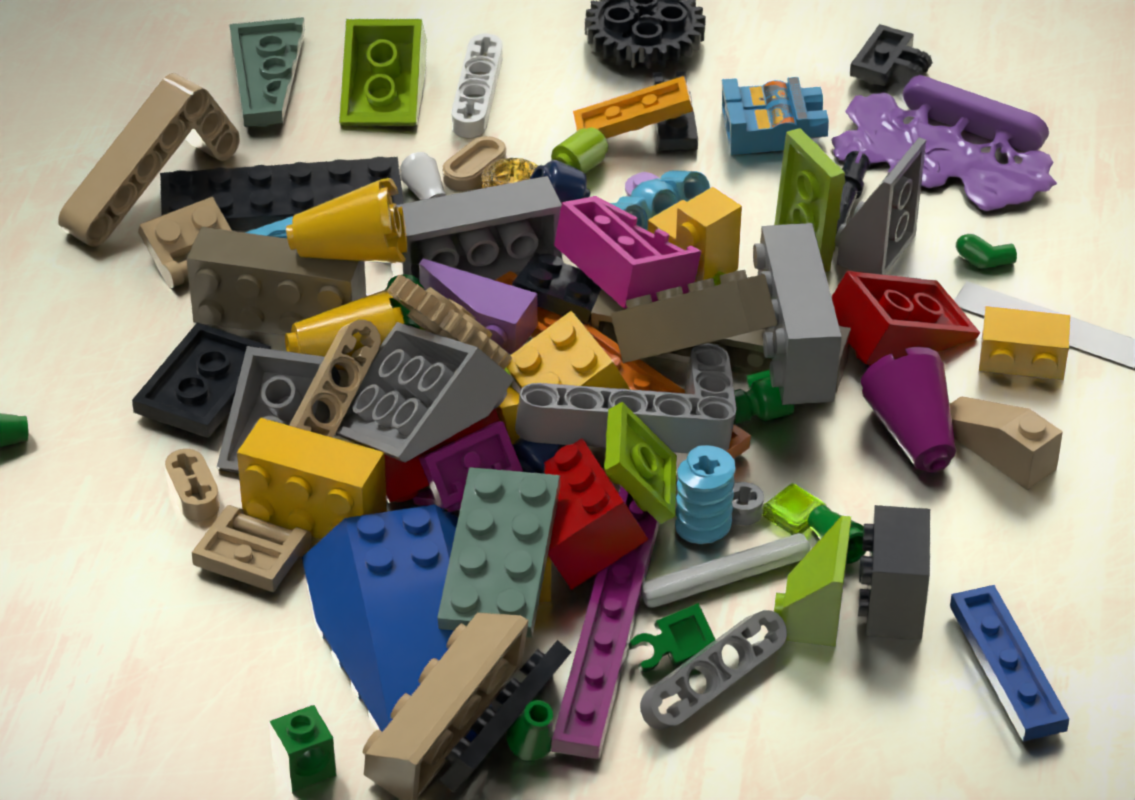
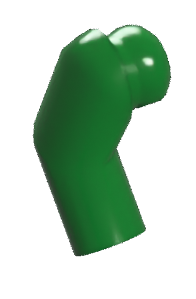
[955,233,1017,269]

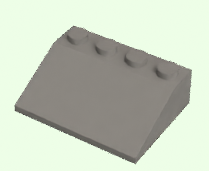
[324,322,514,462]

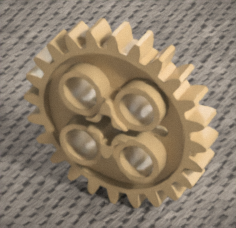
[387,274,512,370]

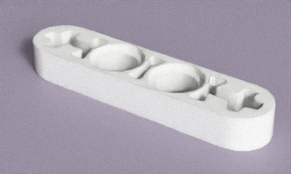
[452,34,502,138]

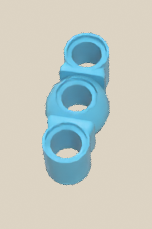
[611,170,710,230]

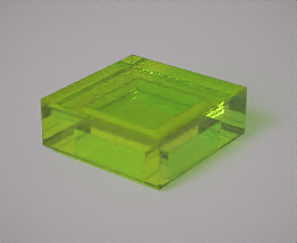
[763,483,826,535]

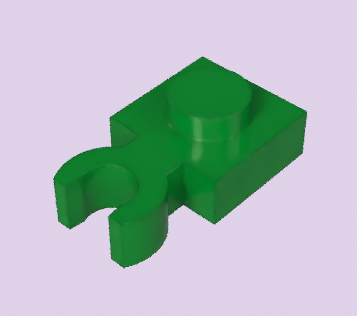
[628,603,716,672]

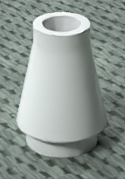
[400,152,446,200]

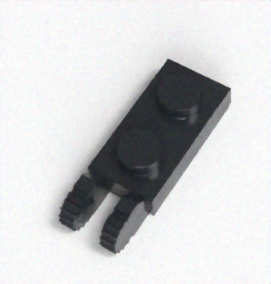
[652,71,698,151]

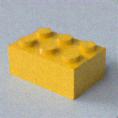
[237,418,387,539]

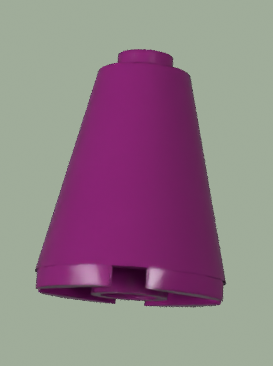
[861,347,956,472]

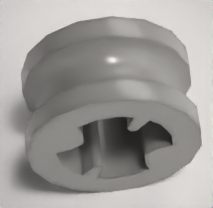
[732,482,764,526]

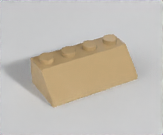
[362,613,529,800]

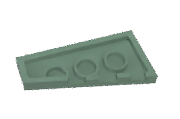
[229,17,305,127]

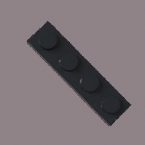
[440,640,572,792]

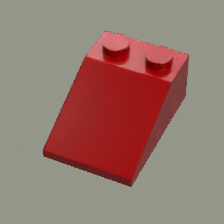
[831,271,980,366]

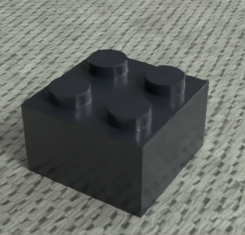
[858,505,930,640]

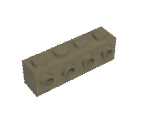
[610,269,778,363]

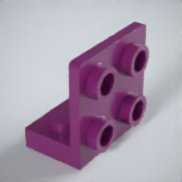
[413,421,523,512]

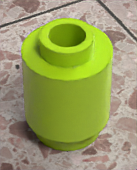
[551,127,608,174]

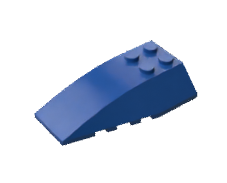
[302,505,492,742]

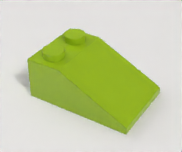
[339,19,427,126]

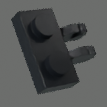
[849,24,933,86]

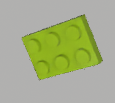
[774,128,845,273]

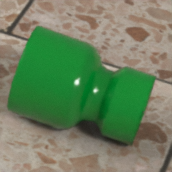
[734,370,794,425]

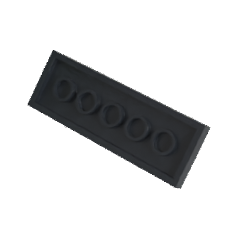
[160,157,404,231]

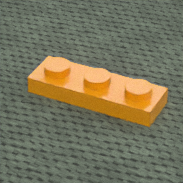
[573,76,694,139]

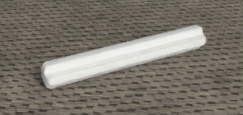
[641,533,810,608]

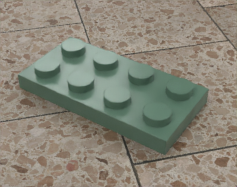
[437,467,561,638]

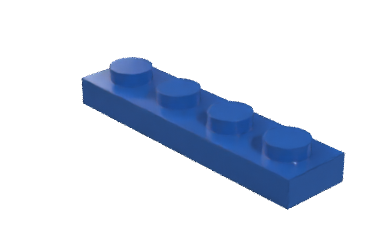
[950,585,1070,742]

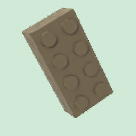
[187,227,366,335]

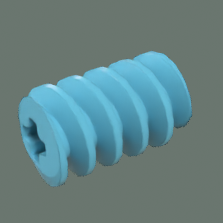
[675,445,735,544]

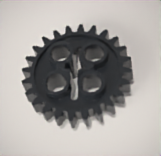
[584,0,706,69]

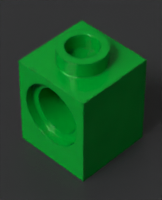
[269,704,336,793]

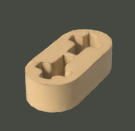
[165,448,220,521]

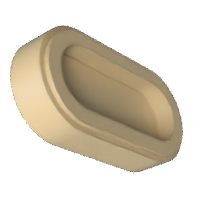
[442,136,507,191]

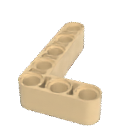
[58,73,240,247]

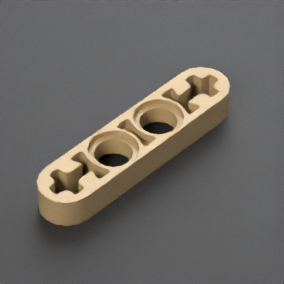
[289,320,381,438]

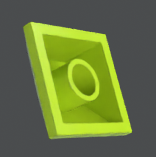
[774,515,851,647]

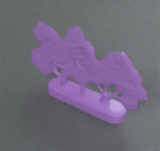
[831,75,1057,211]

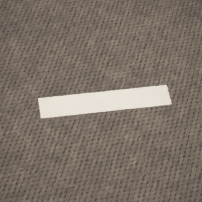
[954,281,1135,369]

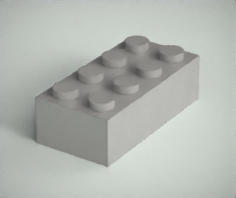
[391,176,562,280]
[751,223,842,405]

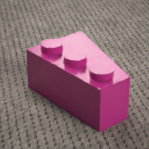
[554,196,701,309]

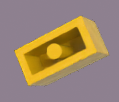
[979,306,1070,380]

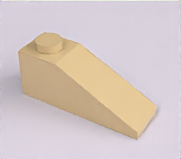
[950,396,1063,490]

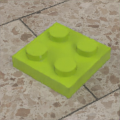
[604,402,677,524]

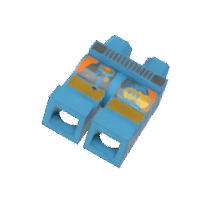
[721,77,829,155]

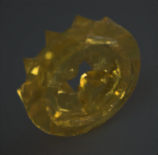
[481,158,538,188]

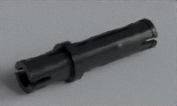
[836,151,870,234]

